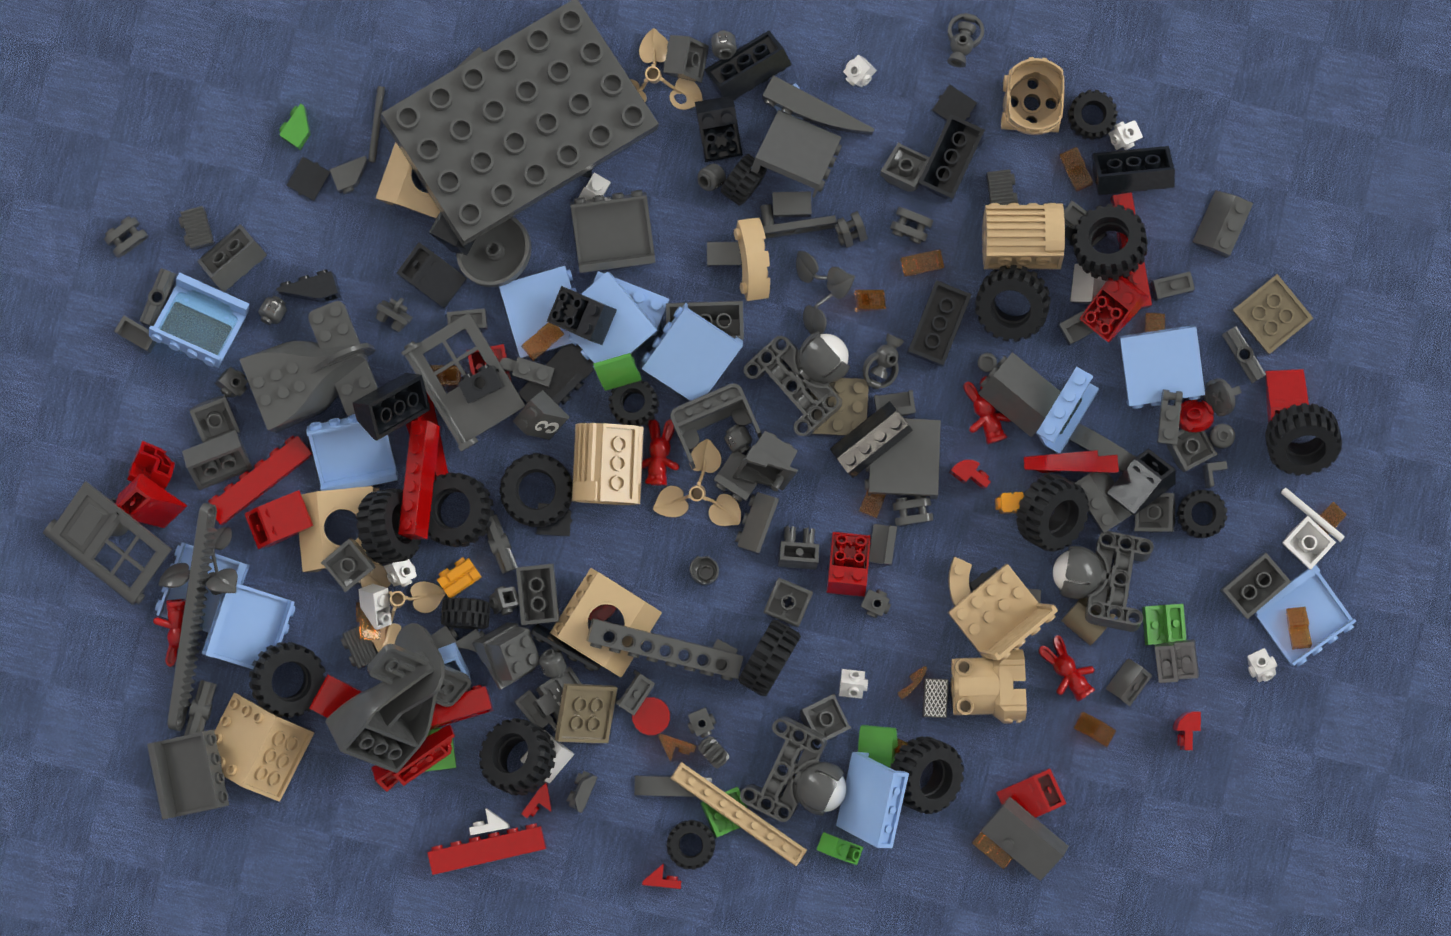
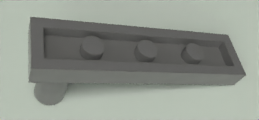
[760,204,836,239]

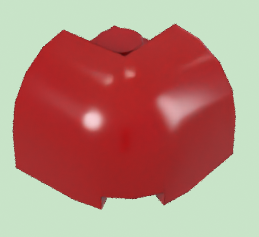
[127,441,175,489]

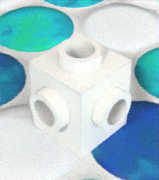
[843,55,877,87]
[1108,120,1143,150]
[384,559,417,587]
[1247,648,1277,682]
[839,669,868,699]

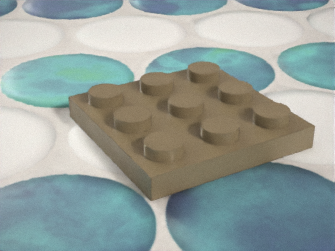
[1232,274,1313,355]
[811,378,869,436]
[554,683,618,743]

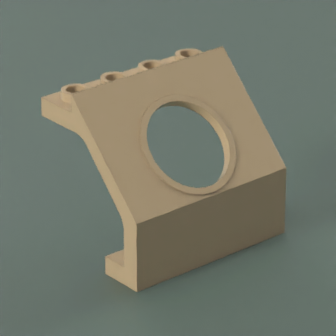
[376,142,440,219]
[299,486,382,572]
[550,568,662,677]

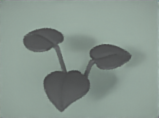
[796,250,855,334]
[159,527,238,595]

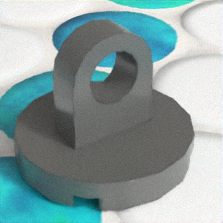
[1204,378,1242,417]

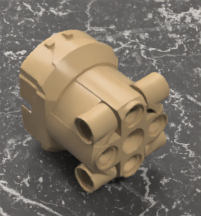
[1001,57,1064,135]
[951,647,1027,724]

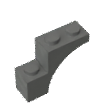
[431,626,485,653]

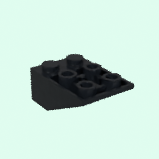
[695,95,743,162]
[397,242,467,309]
[276,269,342,303]
[547,286,617,345]
[1107,448,1176,516]

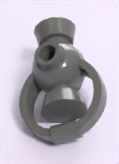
[947,13,984,68]
[863,333,904,390]

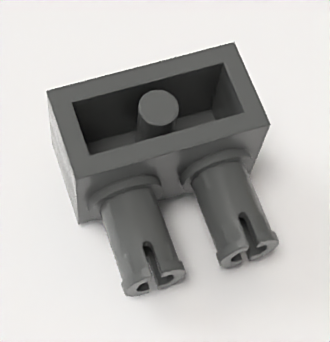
[778,526,819,570]

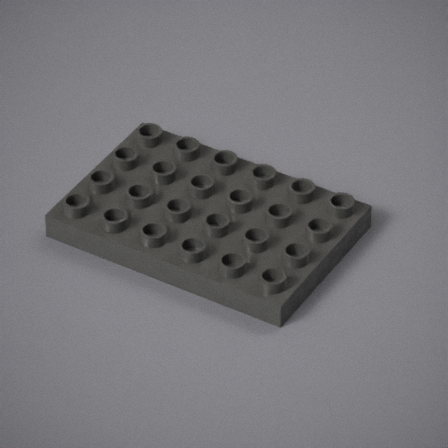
[381,0,659,246]

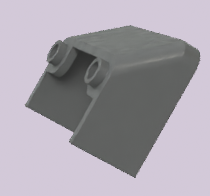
[671,383,762,469]

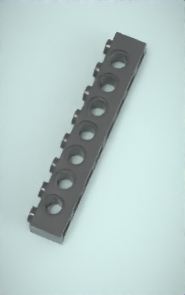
[586,618,744,681]

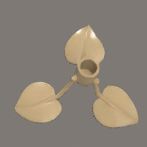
[630,28,703,110]
[653,439,741,526]
[360,565,446,653]

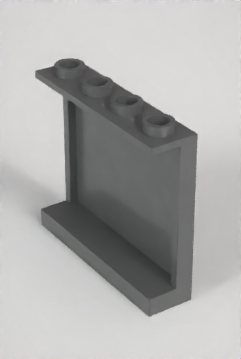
[751,110,842,198]
[570,190,656,273]
[865,418,941,499]
[147,729,229,820]

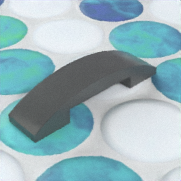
[1069,423,1136,472]
[634,776,712,797]

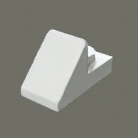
[579,173,611,200]
[469,808,510,835]

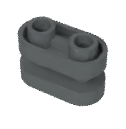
[890,207,933,245]
[834,211,868,248]
[104,216,148,258]
[892,496,934,526]

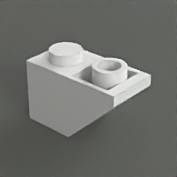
[358,584,392,630]

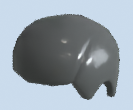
[689,556,719,585]

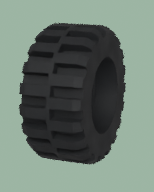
[1072,204,1148,281]
[975,265,1051,342]
[1265,403,1342,476]
[500,453,573,527]
[428,472,494,547]
[1016,474,1089,552]
[356,488,421,564]
[738,620,801,696]
[249,642,326,718]
[479,718,556,796]
[890,736,964,814]

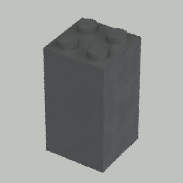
[978,352,1061,438]

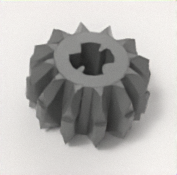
[698,736,729,769]

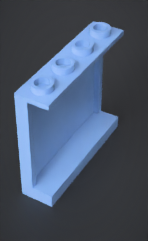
[499,266,577,359]
[560,272,659,369]
[641,303,743,401]
[1118,325,1205,409]
[306,414,398,491]
[155,542,250,632]
[1254,565,1356,667]
[202,583,295,669]
[836,752,909,848]

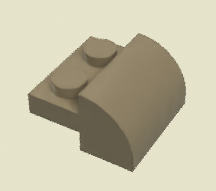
[1061,597,1116,645]

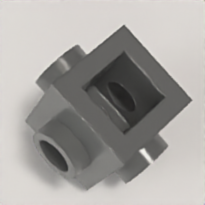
[214,367,248,398]
[489,586,519,616]
[860,589,891,618]
[688,707,717,738]

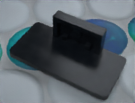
[519,344,595,406]
[531,624,601,671]

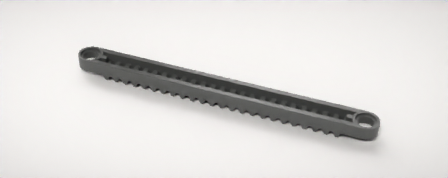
[168,503,218,731]

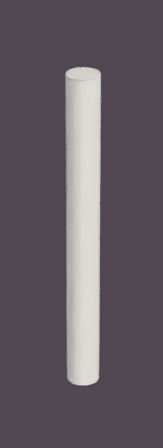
[1281,487,1345,542]

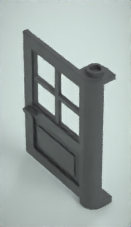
[401,312,526,451]
[43,481,172,605]

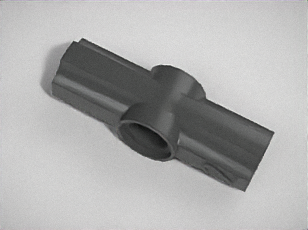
[140,268,177,326]
[1222,326,1266,384]
[485,514,517,574]
[184,680,217,736]

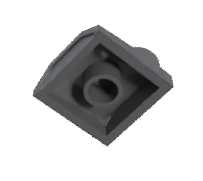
[880,142,930,192]
[189,395,240,443]
[1167,429,1218,472]
[1134,493,1176,532]
[321,538,376,593]
[800,693,851,745]
[567,771,598,813]

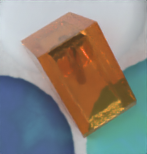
[854,290,886,312]
[430,365,461,387]
[1074,712,1116,747]

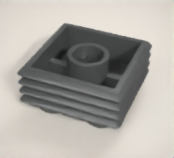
[764,578,813,627]

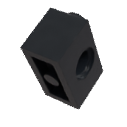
[458,364,505,404]

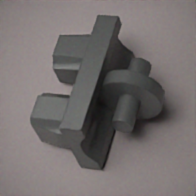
[376,298,413,332]

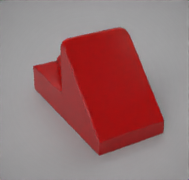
[521,783,552,818]
[642,863,682,889]

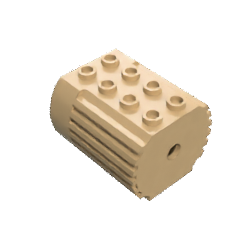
[982,203,1065,269]
[572,423,644,505]

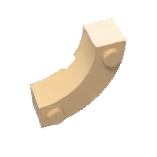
[734,217,770,301]
[948,557,972,607]

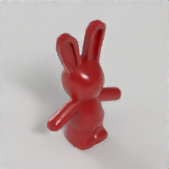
[963,376,1011,445]
[642,419,680,486]
[153,599,186,667]
[1038,635,1095,702]

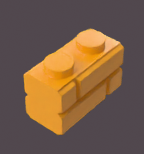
[995,492,1024,514]
[437,557,482,598]

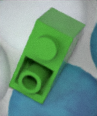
[279,103,311,150]
[817,832,863,865]

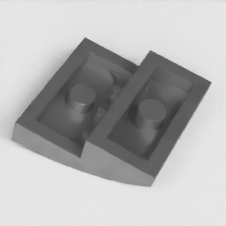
[1155,639,1199,683]

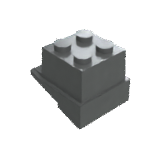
[732,431,798,491]
[472,622,540,690]

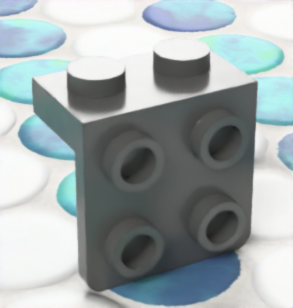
[714,451,758,502]

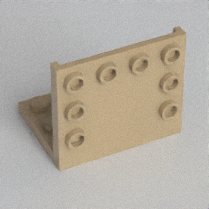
[947,564,1058,661]
[214,692,314,802]

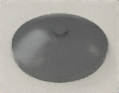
[456,217,531,287]

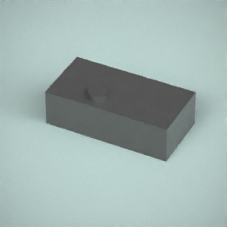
[981,796,1069,881]

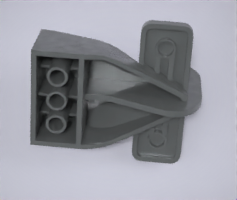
[239,301,378,433]
[325,623,471,773]

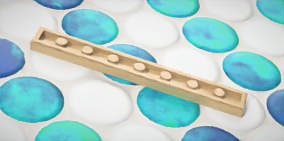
[670,762,807,866]

